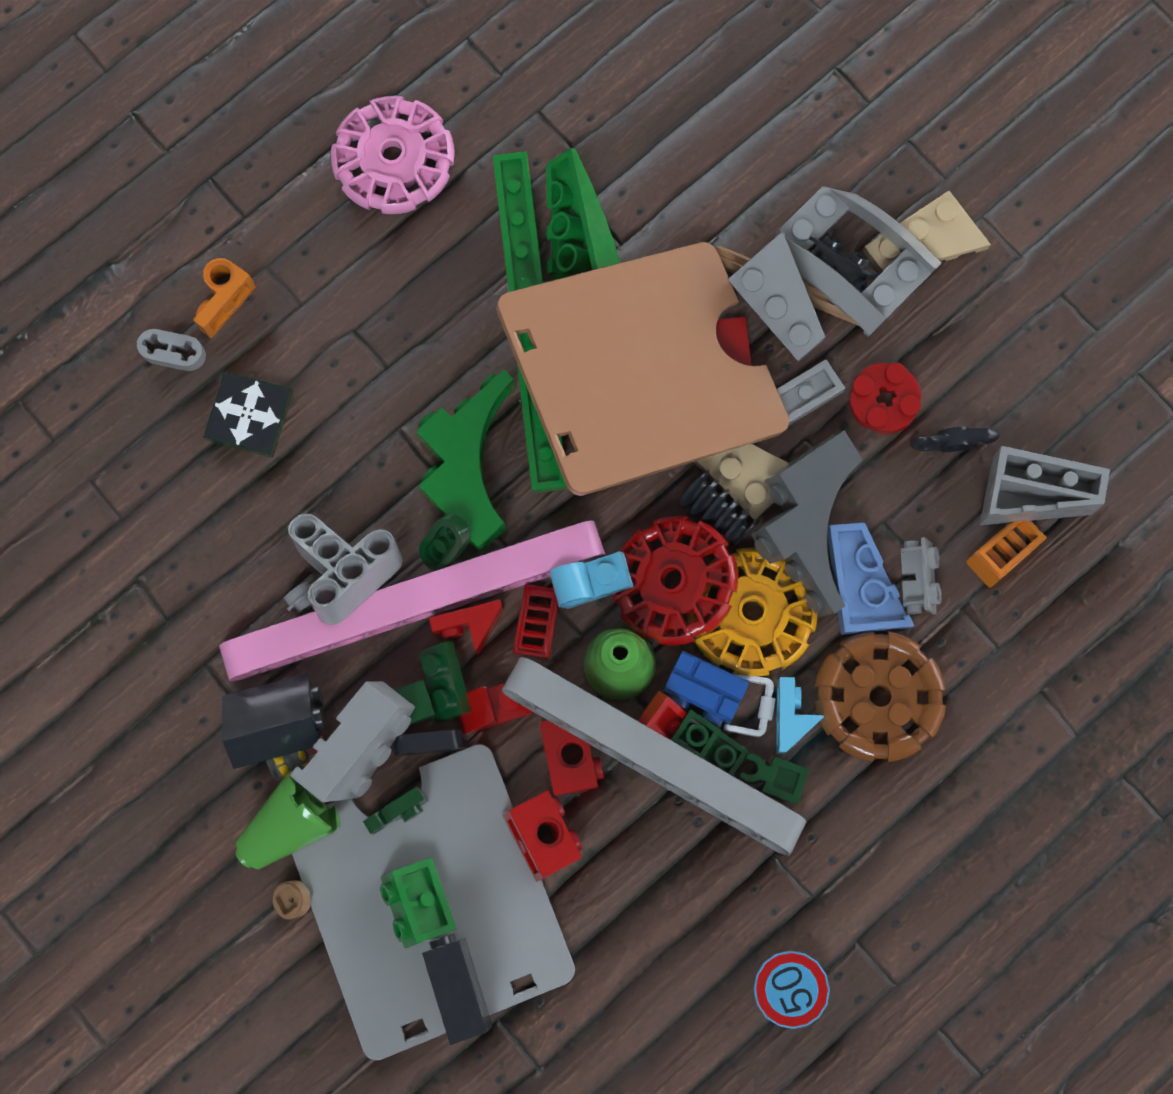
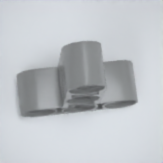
[288,514,403,625]

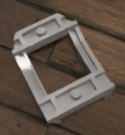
[775,186,941,337]

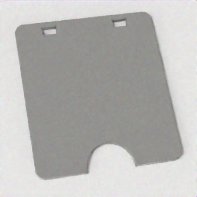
[292,745,575,1060]

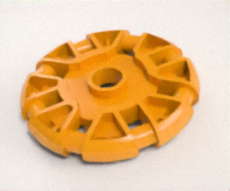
[687,547,818,677]

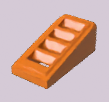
[966,521,1047,588]

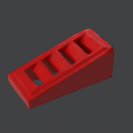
[513,584,558,661]

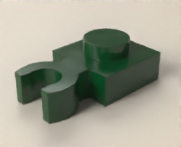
[739,754,810,805]
[363,787,428,835]

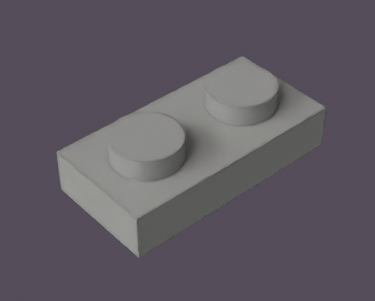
[777,359,845,426]

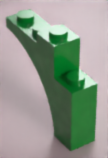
[416,369,516,554]

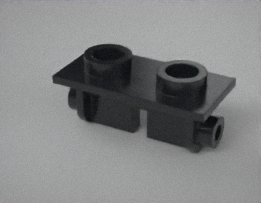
[809,235,879,293]

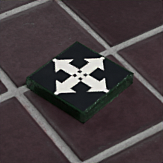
[203,371,294,458]

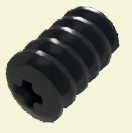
[680,470,760,547]

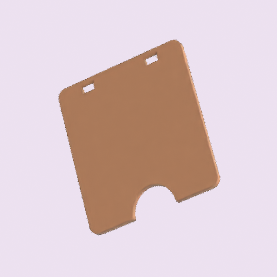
[496,242,789,496]

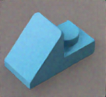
[776,677,824,754]

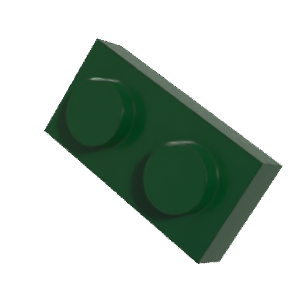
[419,641,471,723]

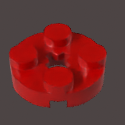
[849,363,922,435]

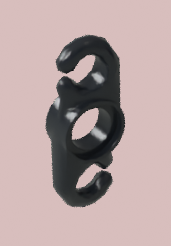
[910,427,1000,452]

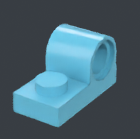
[549,552,633,609]

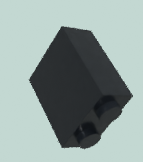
[222,673,326,769]
[422,934,493,1045]

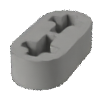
[137,329,206,371]

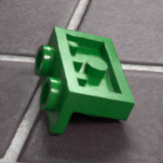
[380,857,457,949]

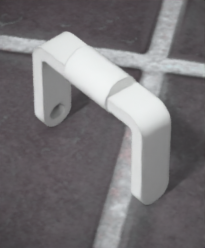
[724,674,776,737]

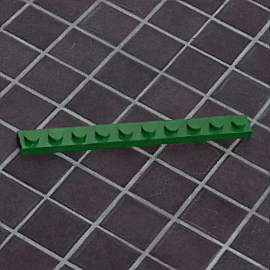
[493,151,568,493]

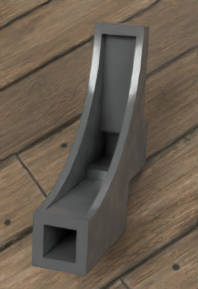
[751,430,863,617]

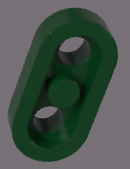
[419,513,471,571]

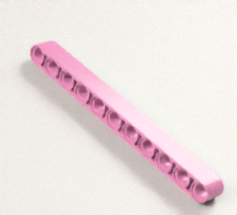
[219,521,606,681]

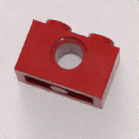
[539,720,604,797]
[502,790,582,882]

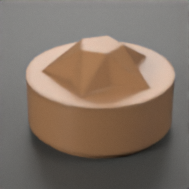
[273,880,311,919]

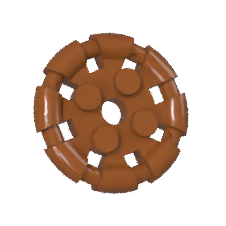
[814,631,946,763]

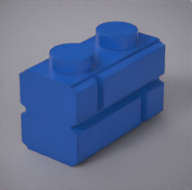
[663,650,749,727]

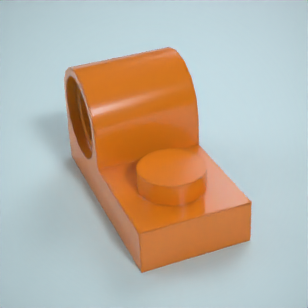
[193,258,256,339]

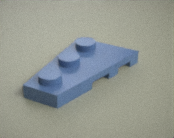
[827,523,914,635]

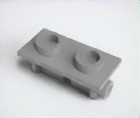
[900,537,941,615]

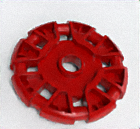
[612,516,738,645]

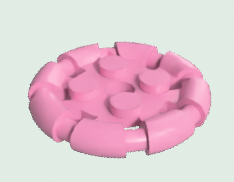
[331,96,455,214]

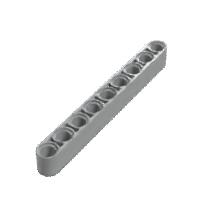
[502,657,807,856]

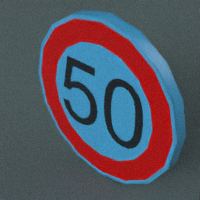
[753,951,830,1029]

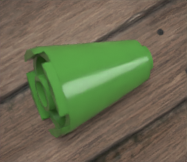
[583,628,656,700]
[235,770,341,870]

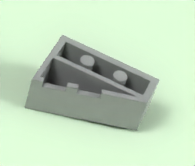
[728,231,825,362]
[980,446,1110,525]
[289,681,415,803]

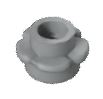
[284,582,312,614]

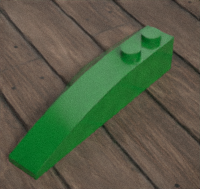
[546,148,621,281]

